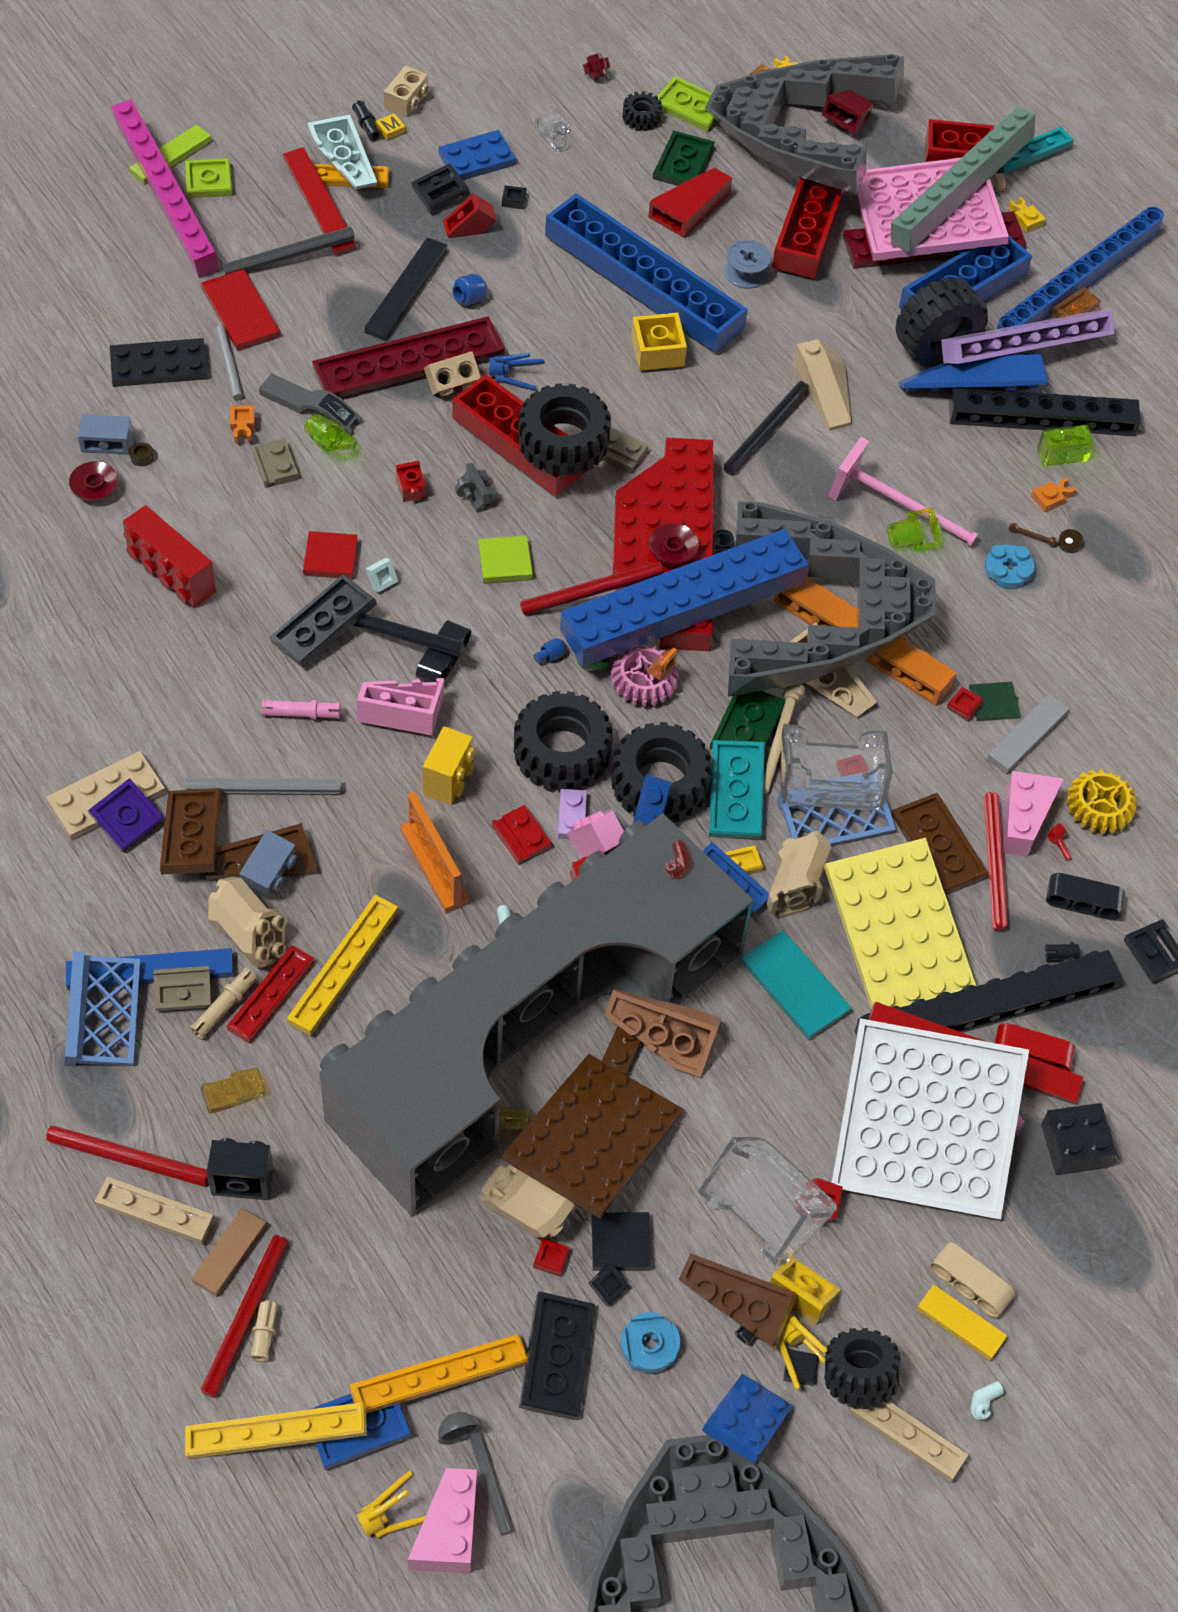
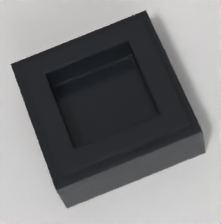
[501,185,527,209]
[588,1264,629,1306]
[783,1349,817,1386]

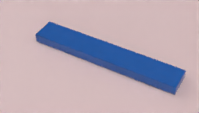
[66,948,233,990]

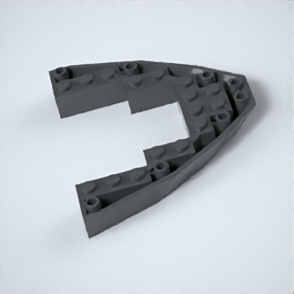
[705,54,904,194]
[728,501,936,697]
[587,1435,878,1612]

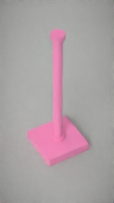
[828,437,978,547]

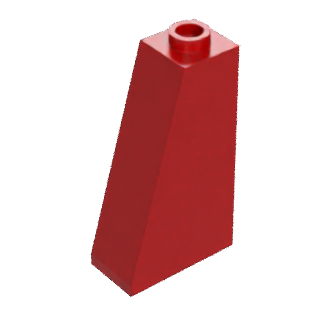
[648,167,732,238]

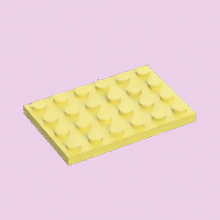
[824,838,976,1010]

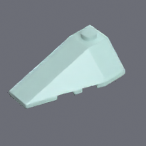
[308,115,377,189]

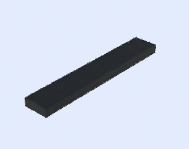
[364,237,447,340]

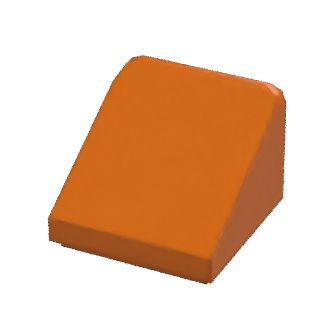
[646,648,677,681]

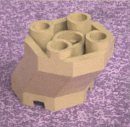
[767,831,831,917]
[208,877,287,967]
[480,1164,578,1238]

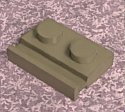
[603,428,649,474]
[251,438,299,488]
[153,966,211,1011]

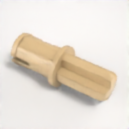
[249,1300,277,1362]

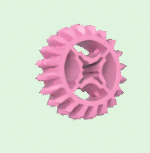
[611,643,679,708]

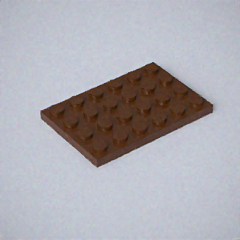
[502,1054,684,1219]

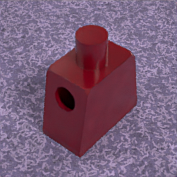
[822,90,874,134]

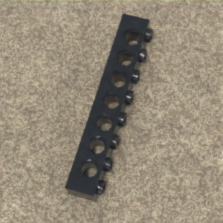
[949,387,1141,436]

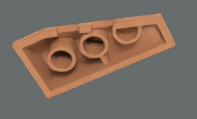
[604,989,721,1078]

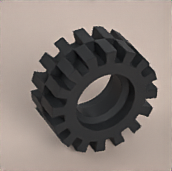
[622,91,662,131]

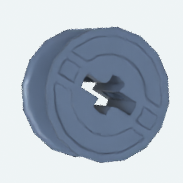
[724,240,771,289]

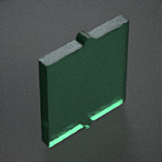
[968,681,1021,722]

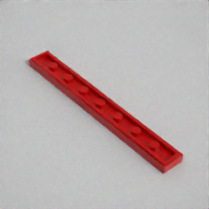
[869,1002,1084,1104]

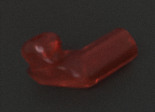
[665,840,691,878]

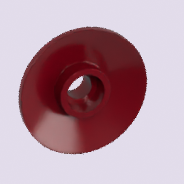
[69,461,118,501]
[649,523,699,565]

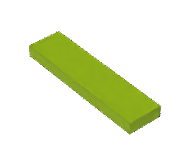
[129,124,212,185]

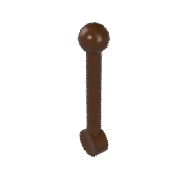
[1009,523,1058,546]

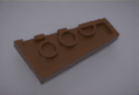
[204,823,317,880]
[679,1253,797,1350]

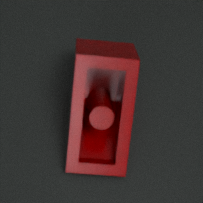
[443,193,497,238]

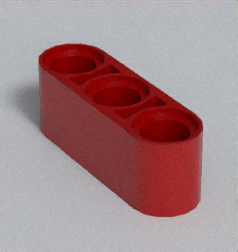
[994,1023,1076,1072]

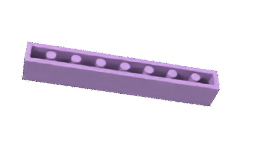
[941,311,1114,364]

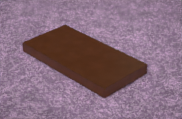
[160,788,222,875]
[891,793,989,896]

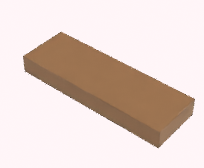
[191,1208,266,1297]

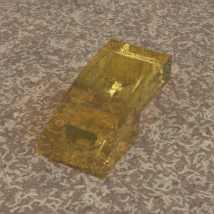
[201,1067,266,1114]
[499,1107,528,1129]

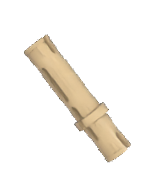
[189,968,258,1039]

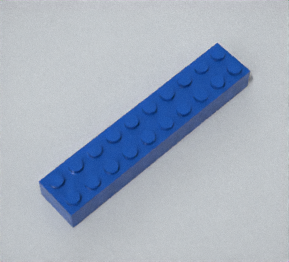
[545,193,748,353]
[560,529,809,667]

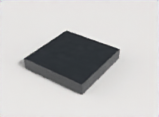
[591,1212,651,1271]

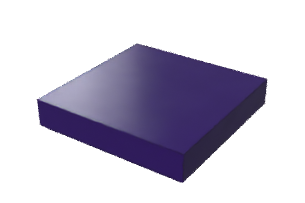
[88,778,164,852]

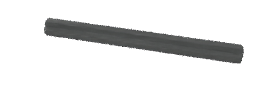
[223,227,354,275]

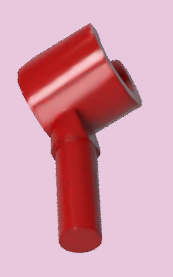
[1048,823,1072,861]

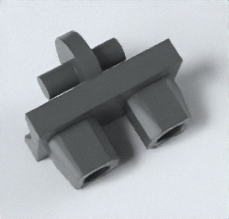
[455,463,498,512]

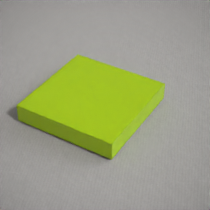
[185,158,232,198]
[478,535,533,583]

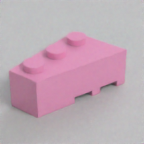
[357,678,444,735]
[1002,771,1064,857]
[566,809,624,859]
[408,1468,477,1573]

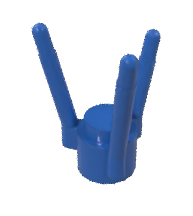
[489,353,544,390]

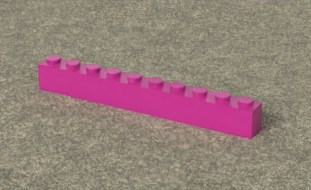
[111,99,220,278]

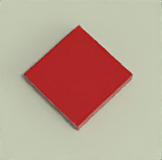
[303,531,358,579]

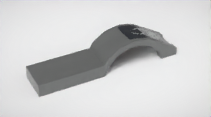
[259,373,362,437]

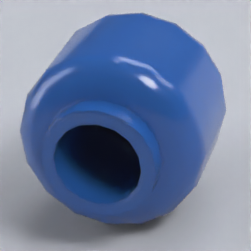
[452,274,487,306]

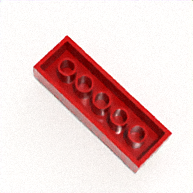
[772,177,845,278]
[452,374,586,497]

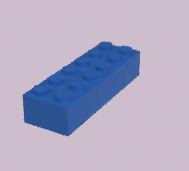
[899,235,1032,309]

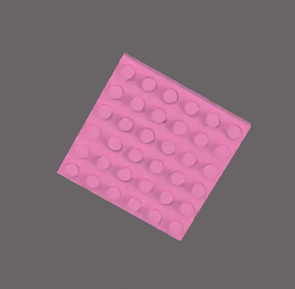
[856,158,1009,261]

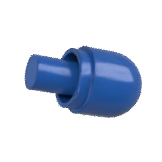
[533,638,567,663]

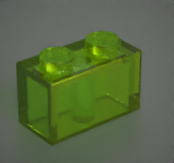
[1037,425,1094,467]

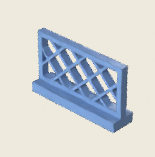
[777,770,896,846]
[64,951,140,1066]

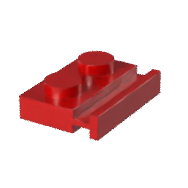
[492,805,552,865]

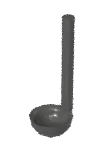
[438,1411,512,1536]

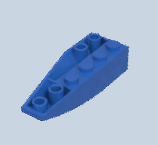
[899,353,1047,392]

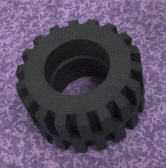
[824,1328,901,1409]

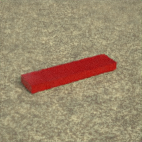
[227,945,314,1044]

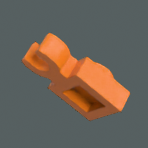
[230,405,255,443]
[1031,478,1077,512]

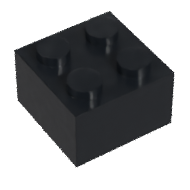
[1041,1103,1117,1175]
[207,1138,274,1200]

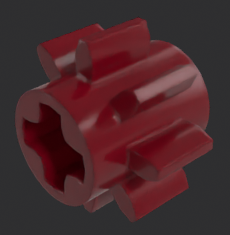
[583,53,611,79]

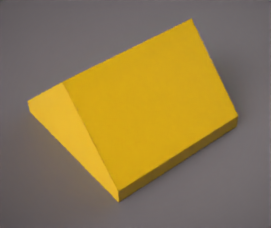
[770,1256,841,1325]

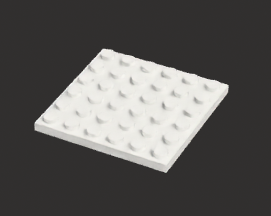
[831,1019,1029,1219]

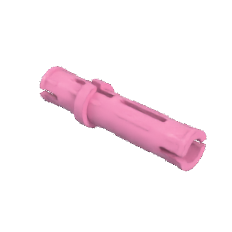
[262,700,341,720]

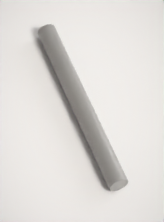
[215,325,243,400]

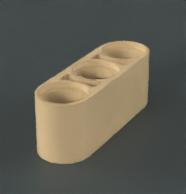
[930,1242,1015,1318]

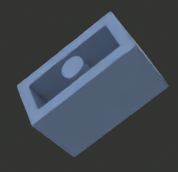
[78,414,133,455]
[239,830,297,898]

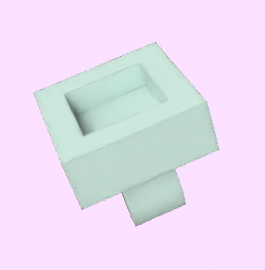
[366,558,398,592]

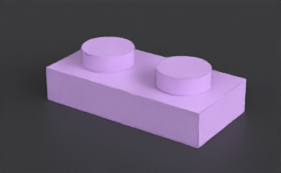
[558,789,587,839]

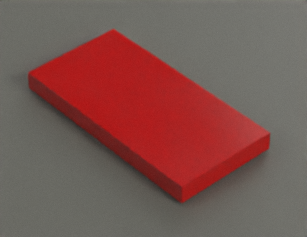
[201,269,280,351]

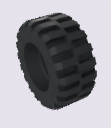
[895,277,988,367]
[518,383,611,476]
[513,691,613,792]
[611,722,712,822]

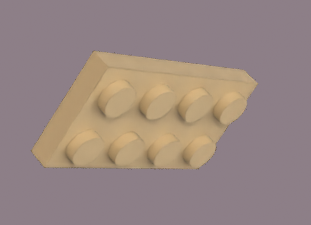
[46,751,166,841]

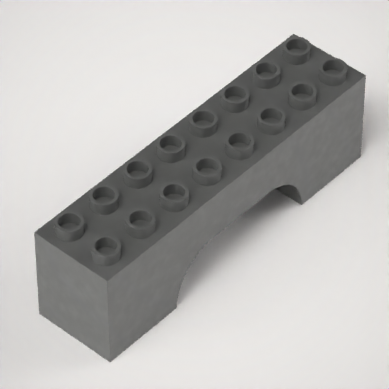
[319,813,753,1217]

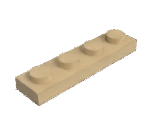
[94,1176,214,1244]
[849,1401,968,1482]

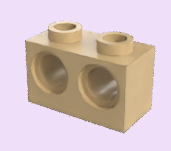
[384,66,430,117]
[424,351,481,397]

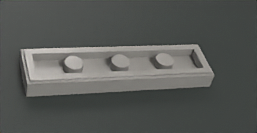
[987,694,1070,774]

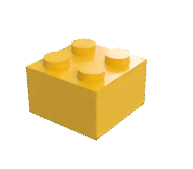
[631,313,687,371]
[422,726,475,805]

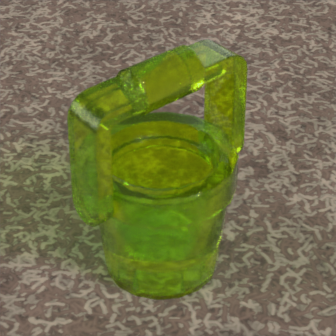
[304,414,357,451]
[887,508,941,551]

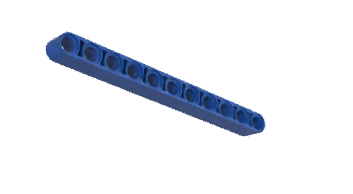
[997,207,1164,329]

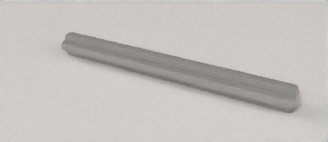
[184,777,342,794]

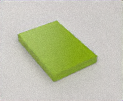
[657,76,717,132]

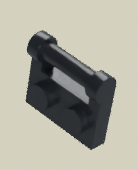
[411,163,470,214]
[1124,919,1178,983]

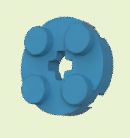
[984,545,1034,589]
[620,1312,680,1373]

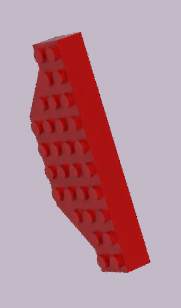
[612,437,713,651]

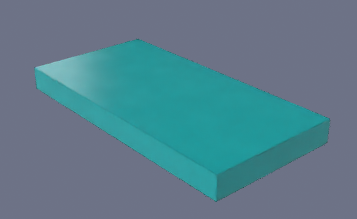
[709,740,765,839]
[740,930,852,1040]

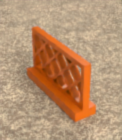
[400,791,470,914]

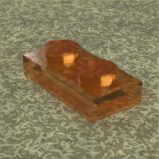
[1051,287,1101,318]

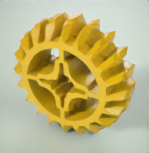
[1066,768,1138,835]

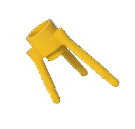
[778,1314,827,1390]
[356,1471,426,1539]

